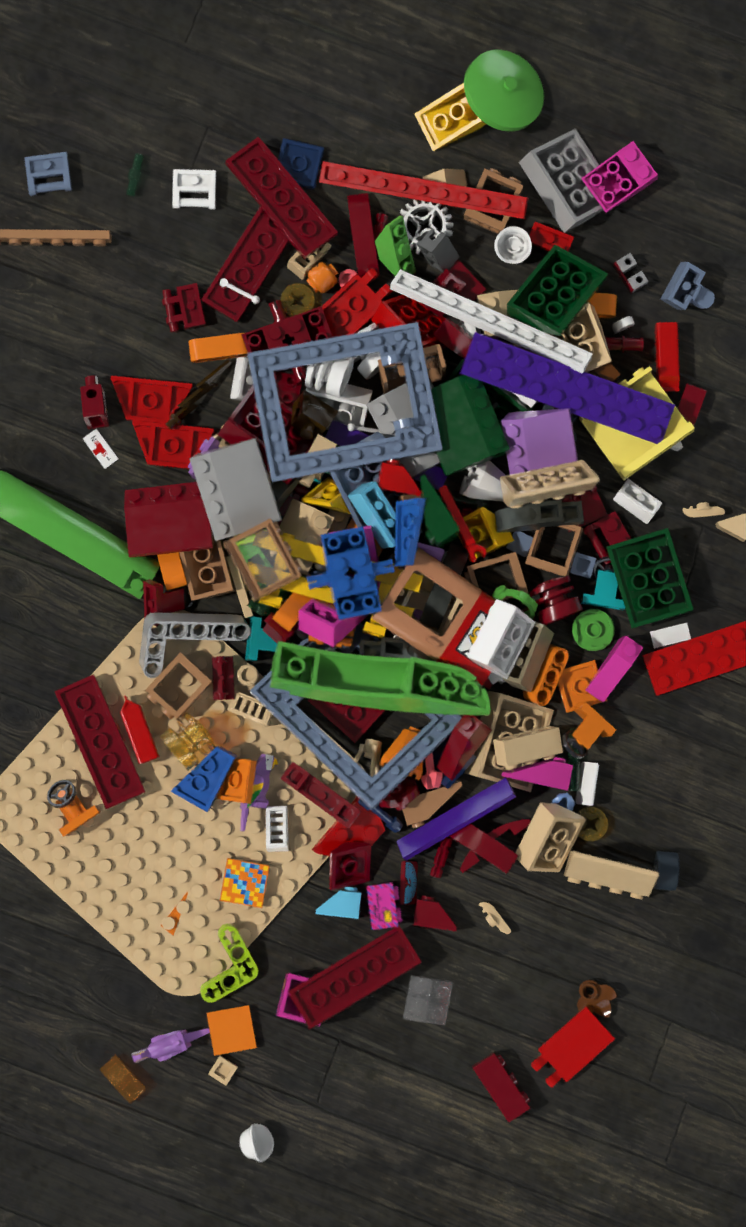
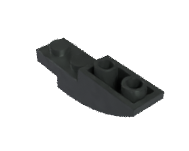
[495,500,584,533]
[359,637,436,662]

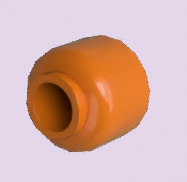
[307,262,338,293]

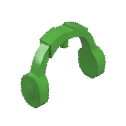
[492,585,538,620]

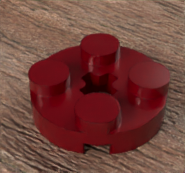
[378,776,420,810]

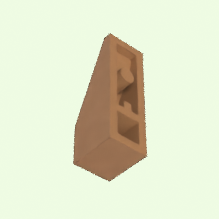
[403,782,462,828]

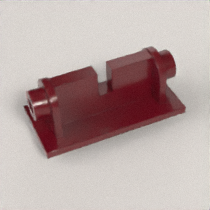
[212,656,235,700]

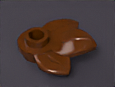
[577,980,617,1018]

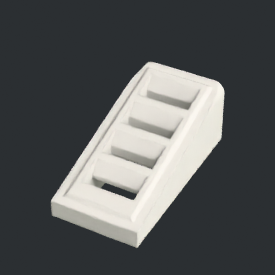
[266,806,289,852]

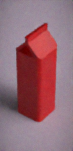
[655,322,680,392]
[120,696,160,764]

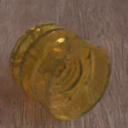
[159,713,216,771]

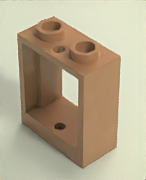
[464,168,523,234]
[525,524,583,577]
[464,552,528,601]
[146,652,213,720]

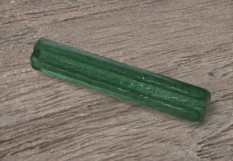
[568,728,580,791]

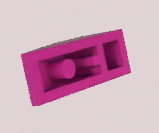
[585,636,643,703]
[502,757,573,790]

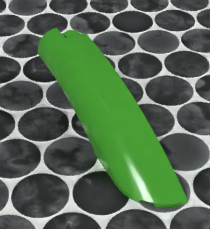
[0,471,160,599]
[270,641,490,715]

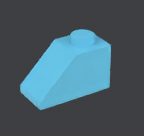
[316,887,361,919]

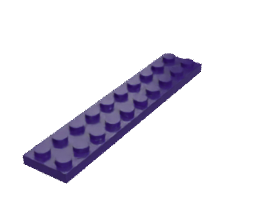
[460,332,675,444]

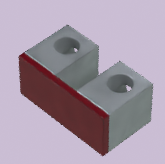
[613,253,648,294]

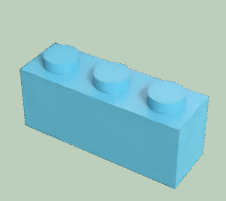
[348,481,396,549]

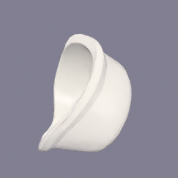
[495,226,532,264]
[239,1124,274,1162]

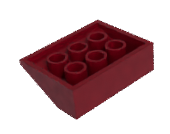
[217,385,322,484]
[124,482,213,558]

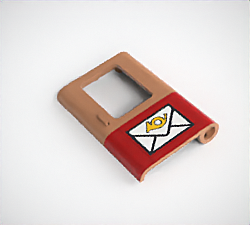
[372,547,496,687]

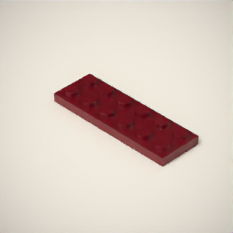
[225,136,338,259]
[201,206,289,323]
[55,674,146,809]
[288,926,421,1030]

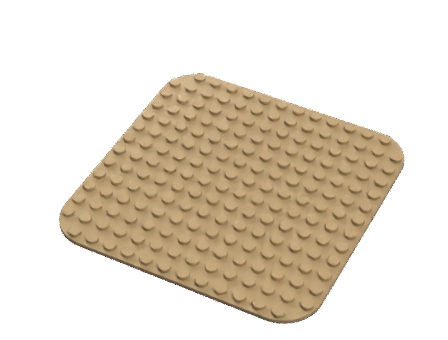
[0,610,366,996]

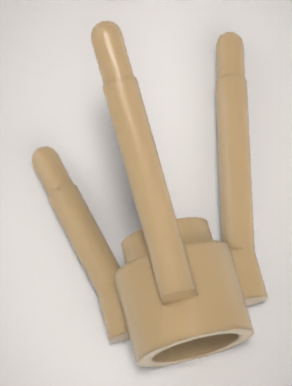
[354,739,382,776]

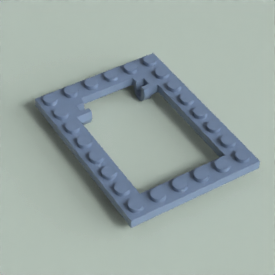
[247,322,442,482]
[250,623,462,810]

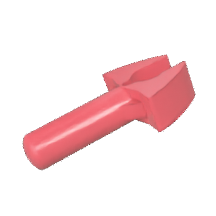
[420,752,443,789]

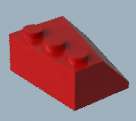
[371,295,447,350]

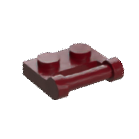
[583,511,631,565]

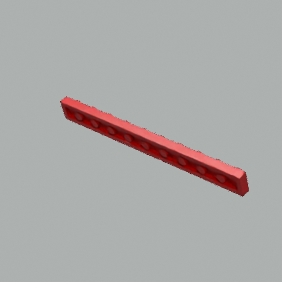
[319,161,529,219]

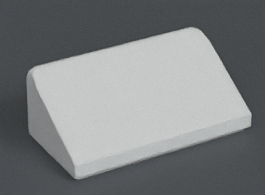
[230,357,253,401]
[613,479,662,524]
[576,762,599,806]

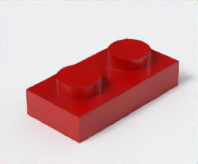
[529,222,574,252]

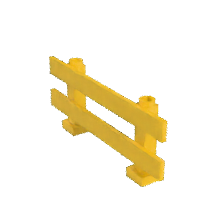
[247,530,423,638]

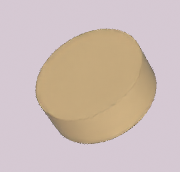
[237,664,259,686]

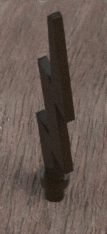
[165,360,231,430]

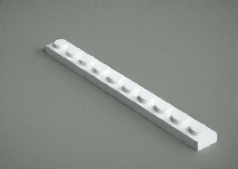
[390,270,593,374]

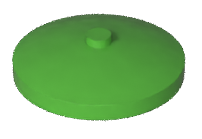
[464,50,544,131]

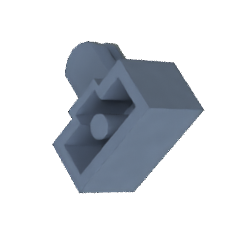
[660,262,715,310]

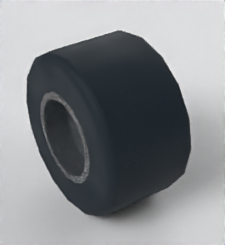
[653,851,680,891]

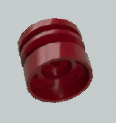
[528,576,583,625]

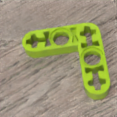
[200,924,258,1003]

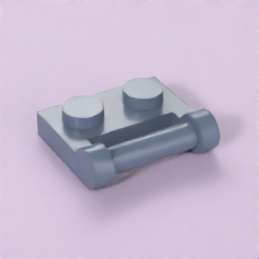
[25,152,72,196]

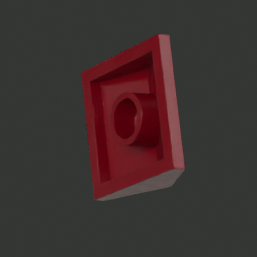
[329,842,371,891]

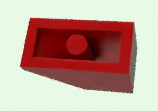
[377,459,421,496]

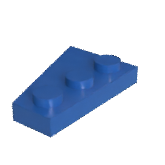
[395,498,425,567]
[170,745,237,812]

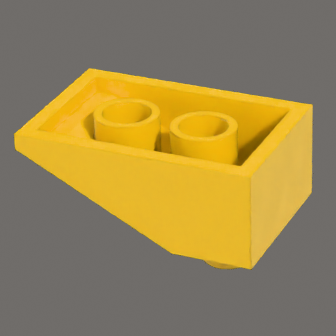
[415,83,486,151]

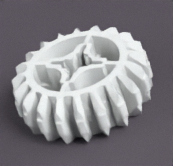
[400,199,453,254]

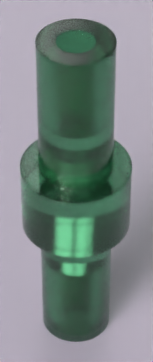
[126,153,144,197]

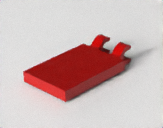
[322,268,393,338]
[438,485,487,563]
[531,1006,615,1088]

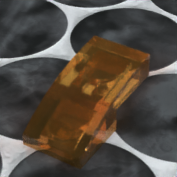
[100,1055,146,1104]

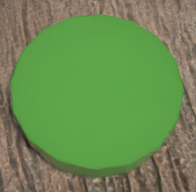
[572,609,615,651]

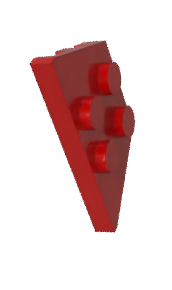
[111,376,193,424]
[132,420,214,469]
[312,796,385,856]

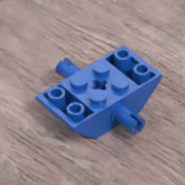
[307,527,394,620]

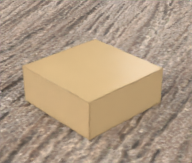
[208,1055,238,1085]

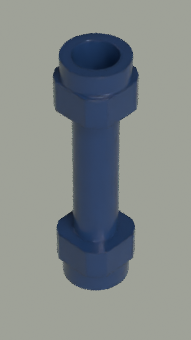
[358,798,403,833]

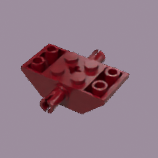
[241,300,333,384]

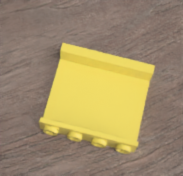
[579,366,695,481]

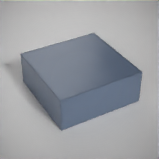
[506,531,533,558]
[570,552,596,579]

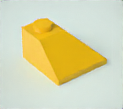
[301,477,350,514]
[458,507,514,562]

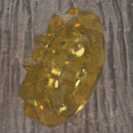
[281,283,315,317]
[577,807,608,841]

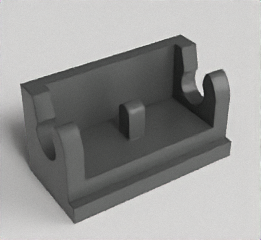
[416,230,460,273]

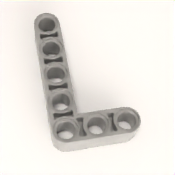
[139,613,251,678]

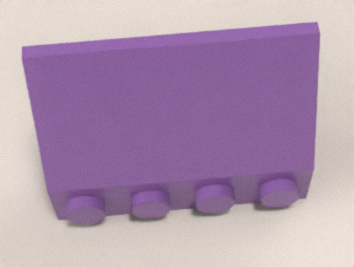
[501,408,578,474]

